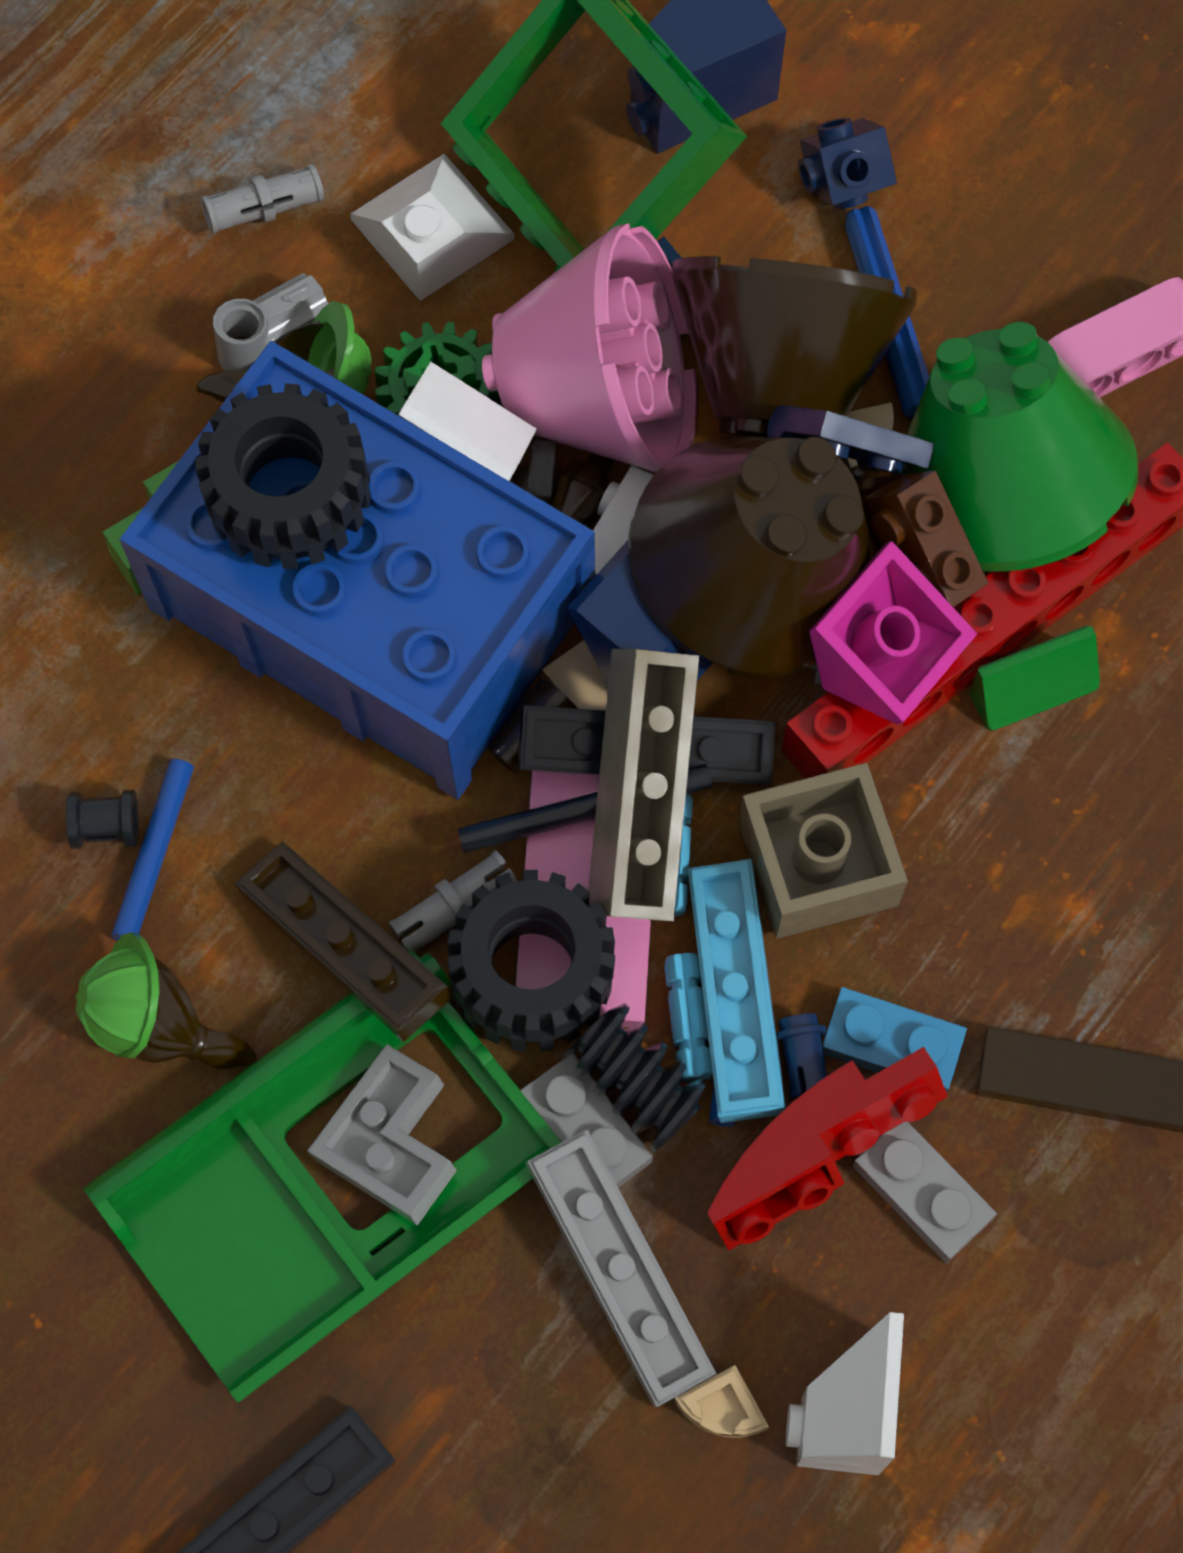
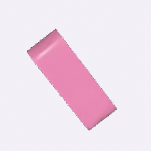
[1048,277,1183,397]

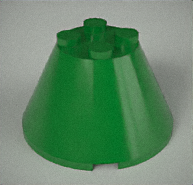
[891,322,1139,572]

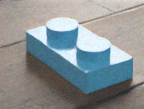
[823,987,967,1093]

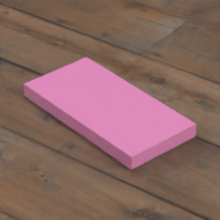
[516,770,651,1027]

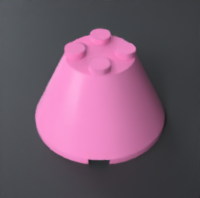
[482,223,698,472]

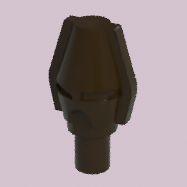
[552,453,615,527]

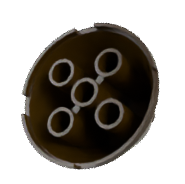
[671,256,917,437]
[628,437,873,678]

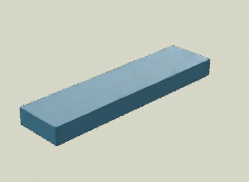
[688,859,786,1123]

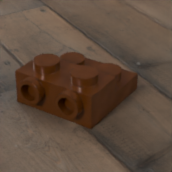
[858,471,989,607]

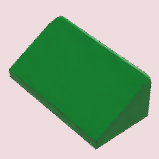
[969,625,1100,731]

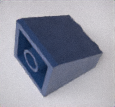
[626,0,787,154]

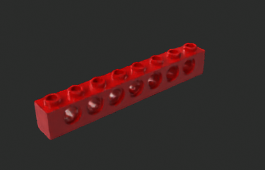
[781,442,1183,779]

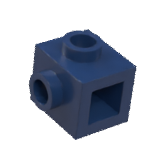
[798,118,897,209]

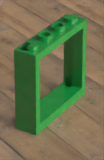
[440,0,747,272]

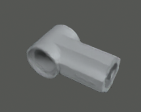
[213,273,329,372]

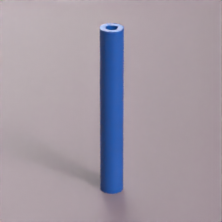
[111,759,194,941]

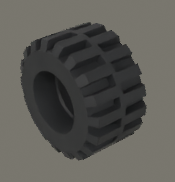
[195,383,371,569]
[448,870,615,1052]

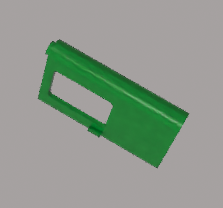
[82,950,562,1403]

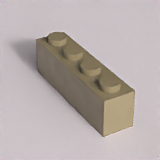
[588,649,699,921]

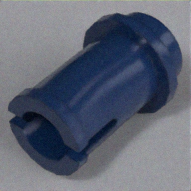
[776,1013,828,1100]

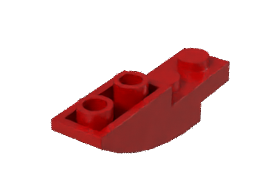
[707,1047,948,1251]

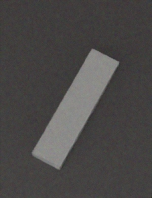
[525,1129,716,1407]

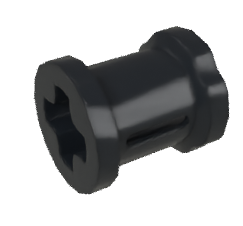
[66,789,139,849]

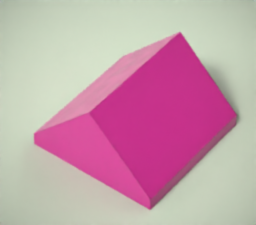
[809,541,977,724]

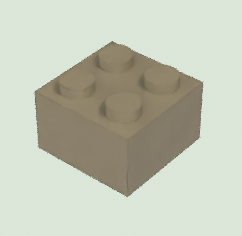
[738,763,908,939]

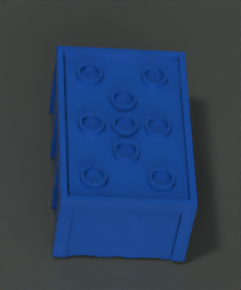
[119,341,596,800]

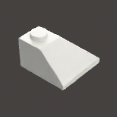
[350,154,514,301]
[786,1312,904,1475]

